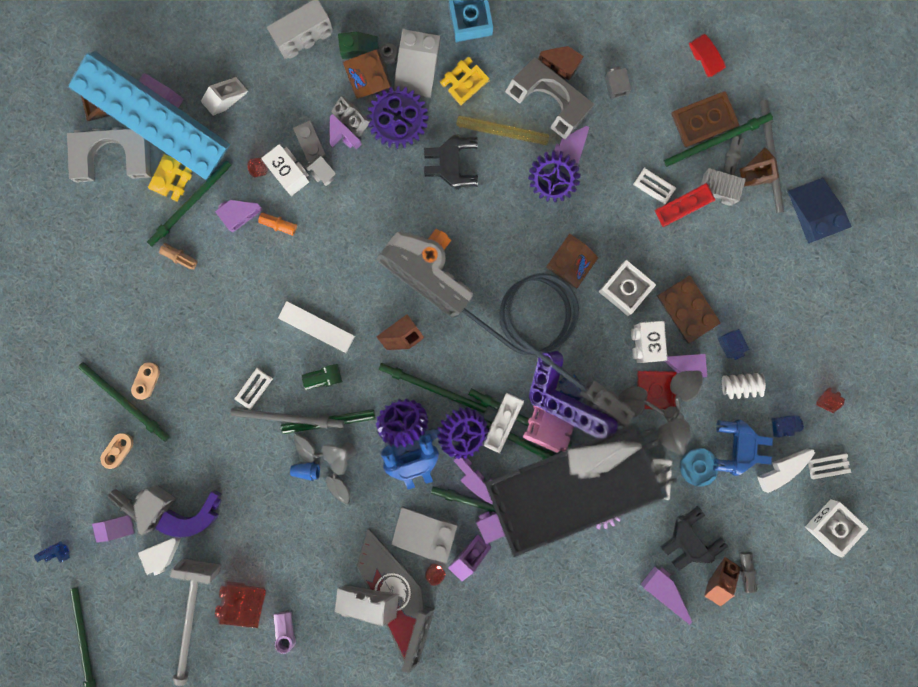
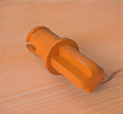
[258,213,297,236]

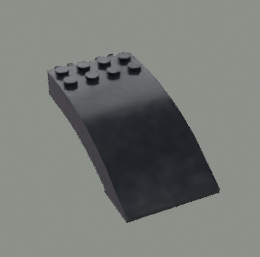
[485,423,677,558]

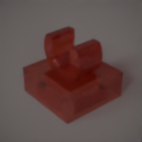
[816,387,845,413]

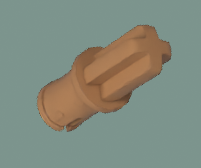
[159,243,198,269]

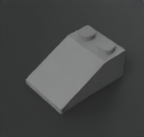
[394,29,441,98]
[568,443,641,478]
[391,507,457,564]

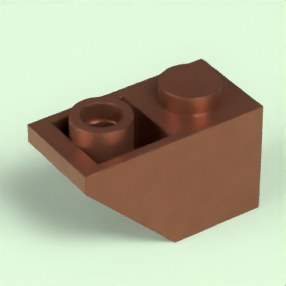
[538,46,584,80]
[376,314,424,350]
[704,557,741,606]

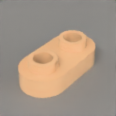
[131,363,160,399]
[100,433,133,469]

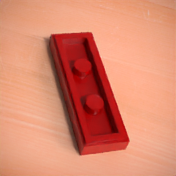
[654,183,716,227]

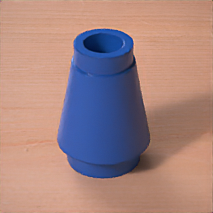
[290,462,320,481]

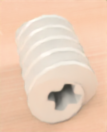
[722,373,765,399]

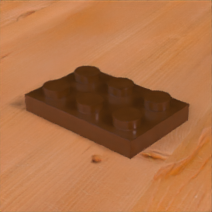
[671,91,740,148]
[657,275,721,344]

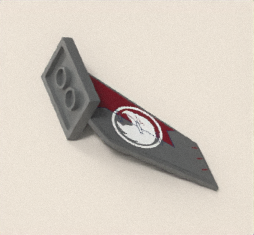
[357,528,435,673]

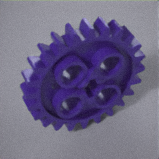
[367,86,429,149]

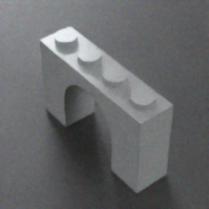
[505,57,594,139]
[67,127,151,182]

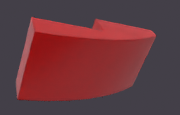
[689,34,726,77]

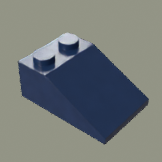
[787,178,852,244]

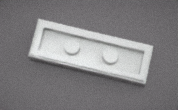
[483,393,524,453]

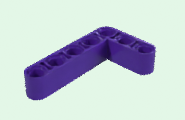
[529,351,618,438]

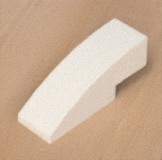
[757,449,815,493]

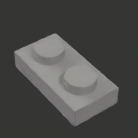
[293,121,326,163]

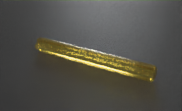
[456,116,549,145]

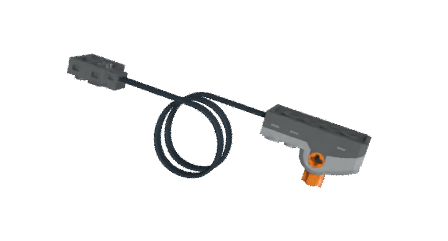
[376,229,635,426]

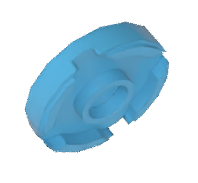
[680,448,719,487]

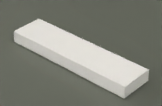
[278,302,355,353]

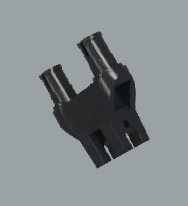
[424,134,478,190]
[660,506,728,571]

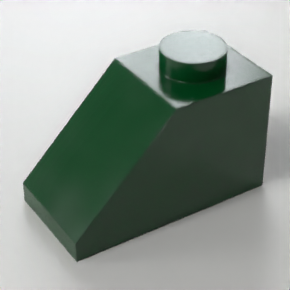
[338,32,379,60]

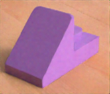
[330,114,362,150]

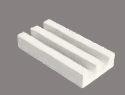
[633,168,676,204]
[235,368,273,410]
[808,453,851,479]

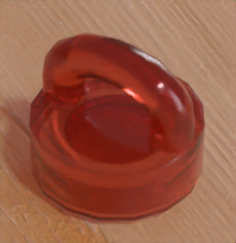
[248,158,268,178]
[425,563,446,586]

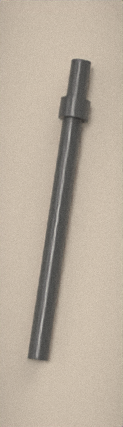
[760,100,784,214]
[231,408,345,428]

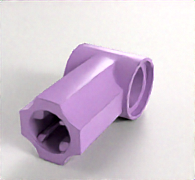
[274,612,296,654]

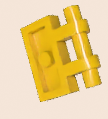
[440,57,489,105]
[148,154,192,202]

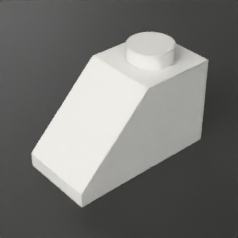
[201,77,248,115]
[138,537,181,575]

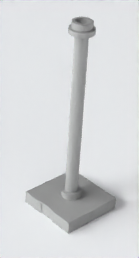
[170,559,221,686]

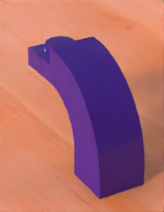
[155,490,222,537]

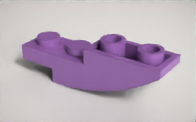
[453,457,492,504]

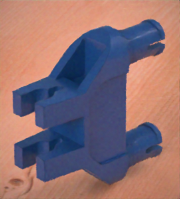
[713,419,773,476]
[380,435,439,490]

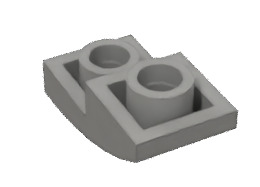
[332,96,370,137]

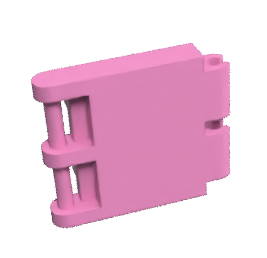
[523,405,574,453]

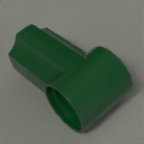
[302,364,343,391]

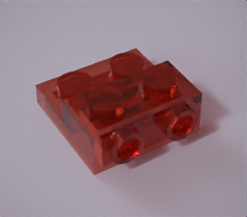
[214,581,266,628]

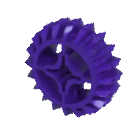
[528,150,581,202]
[376,398,429,448]
[436,407,489,459]

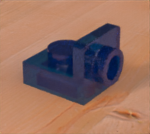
[34,541,70,563]

